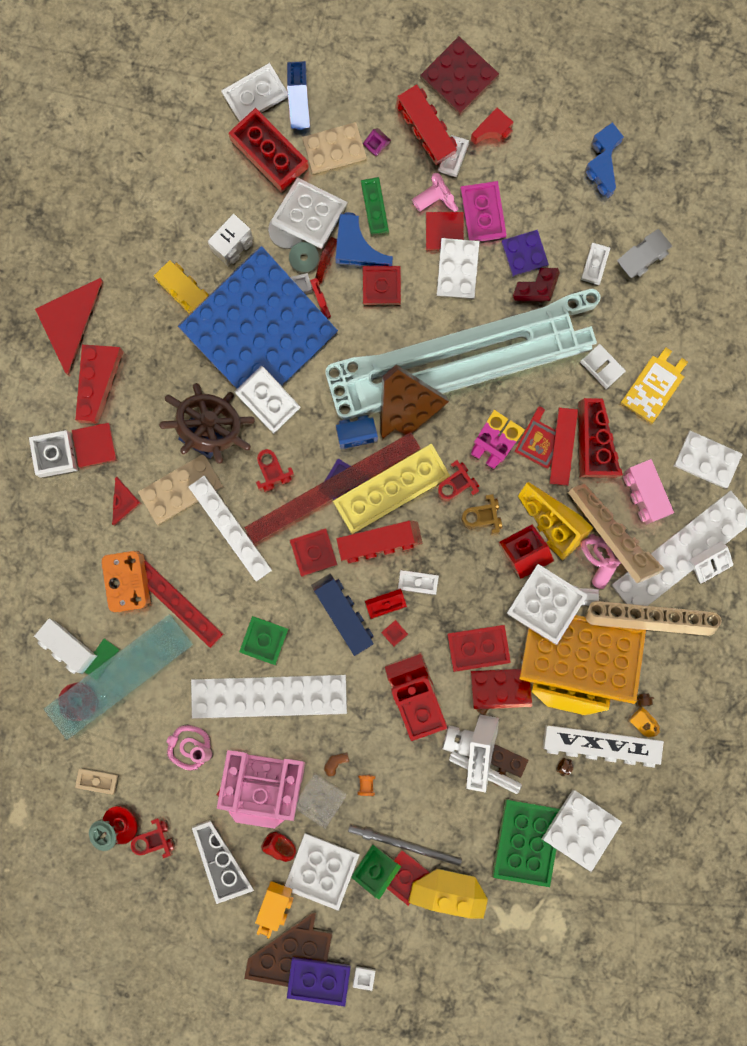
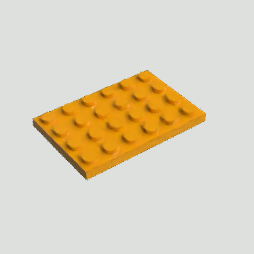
[519,615,646,704]

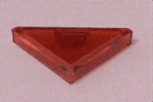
[315,237,337,284]

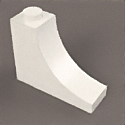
[466,715,499,792]

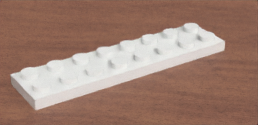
[611,491,747,606]
[191,675,347,719]

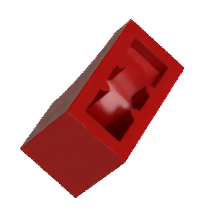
[471,107,514,145]

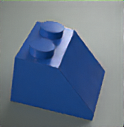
[336,415,378,450]

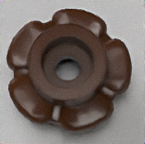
[637,693,654,707]
[556,758,574,777]

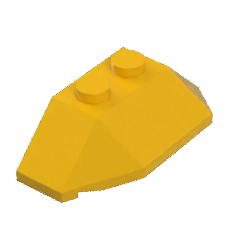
[532,682,611,715]
[408,869,488,919]

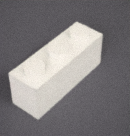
[34,618,97,674]

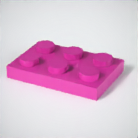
[460,181,507,242]

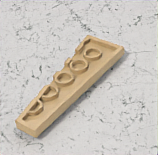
[568,484,664,583]

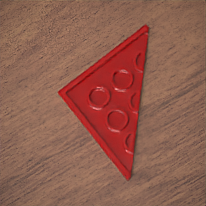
[35,278,103,374]

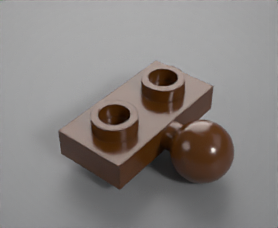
[491,744,529,786]

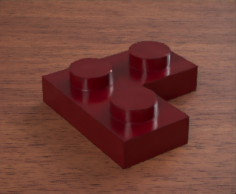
[513,268,560,301]

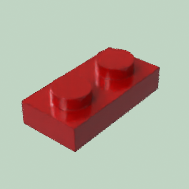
[365,589,407,619]

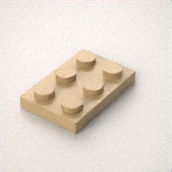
[302,122,367,174]

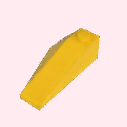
[518,482,593,560]

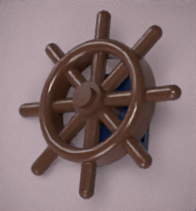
[159,383,255,464]

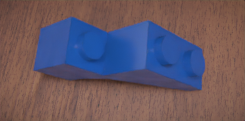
[586,122,624,198]

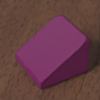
[363,128,391,156]

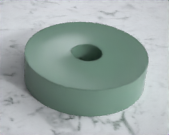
[289,242,319,273]

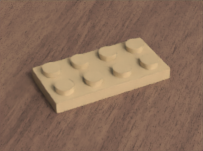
[138,455,223,525]

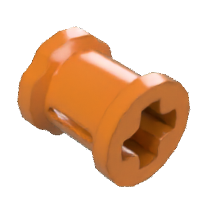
[358,775,375,796]

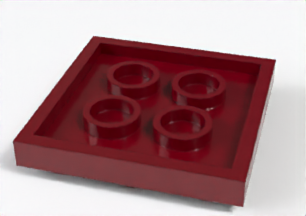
[420,36,499,115]

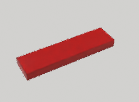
[549,407,578,486]

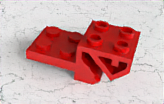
[385,652,448,741]

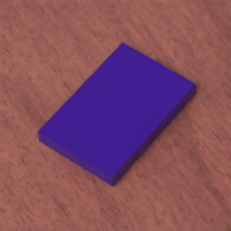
[287,957,351,1007]

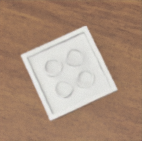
[271,177,348,249]
[507,564,588,645]
[542,790,622,872]
[285,833,359,910]

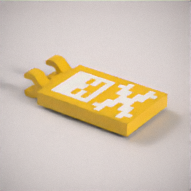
[621,347,688,424]

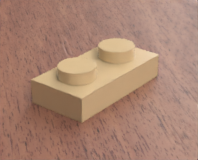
[75,768,118,795]

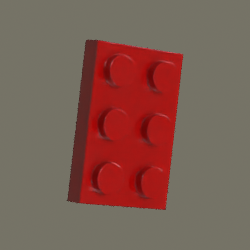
[447,625,511,672]
[471,669,532,709]

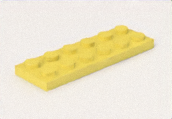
[332,443,450,534]

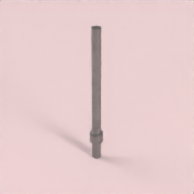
[348,824,462,866]

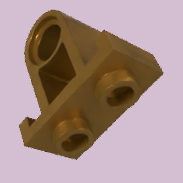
[461,494,502,535]

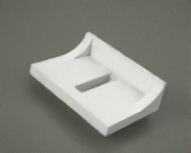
[580,344,626,389]
[689,541,733,584]

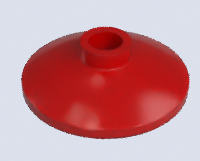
[103,806,137,845]

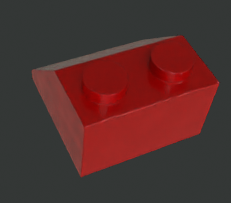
[499,524,554,579]

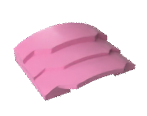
[217,750,305,829]

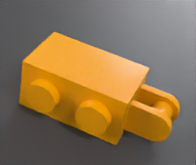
[255,881,294,939]

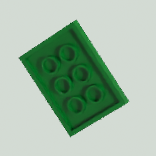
[492,799,561,887]

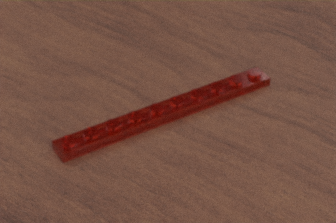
[244,432,421,544]

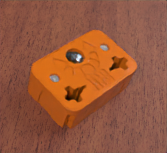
[102,551,150,612]

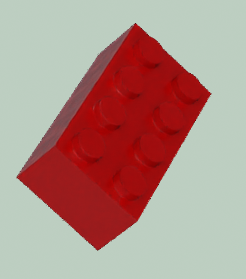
[228,107,309,193]

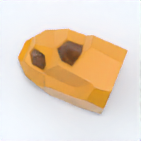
[628,707,660,738]

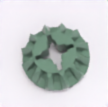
[89,820,118,851]

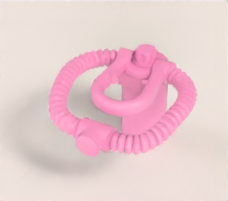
[412,173,458,212]
[580,534,621,589]
[167,725,212,771]

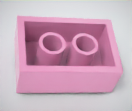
[623,459,674,525]

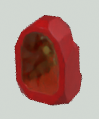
[261,832,296,862]

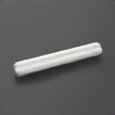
[449,751,522,794]

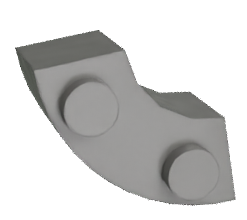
[617,229,672,278]

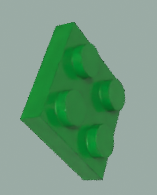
[239,616,289,665]
[351,845,401,900]

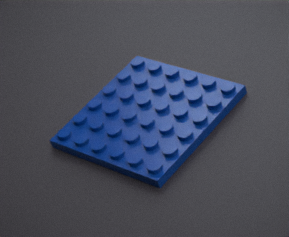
[178,246,338,389]

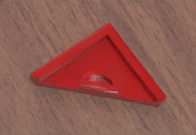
[310,278,331,319]
[112,477,141,526]

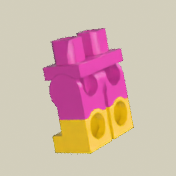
[471,410,525,469]

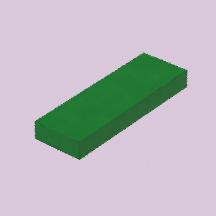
[361,177,389,236]

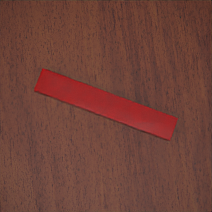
[133,559,224,648]

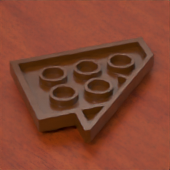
[380,364,449,439]
[244,912,332,987]

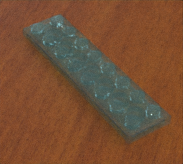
[44,614,193,740]

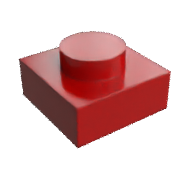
[381,620,408,647]

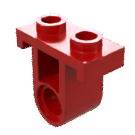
[256,449,295,492]
[438,460,480,501]
[131,817,175,858]

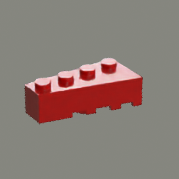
[395,84,457,165]
[75,344,124,425]
[578,398,623,478]
[336,520,423,564]

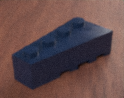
[311,573,374,656]

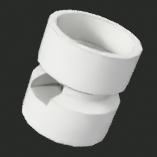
[442,725,474,756]

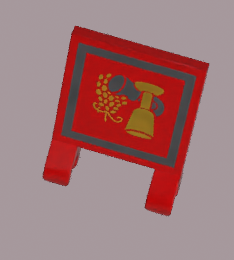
[515,406,556,469]

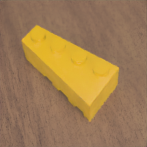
[154,260,209,314]

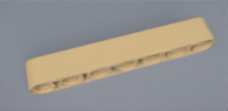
[585,601,722,636]

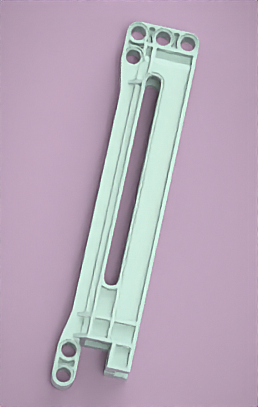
[326,289,600,420]

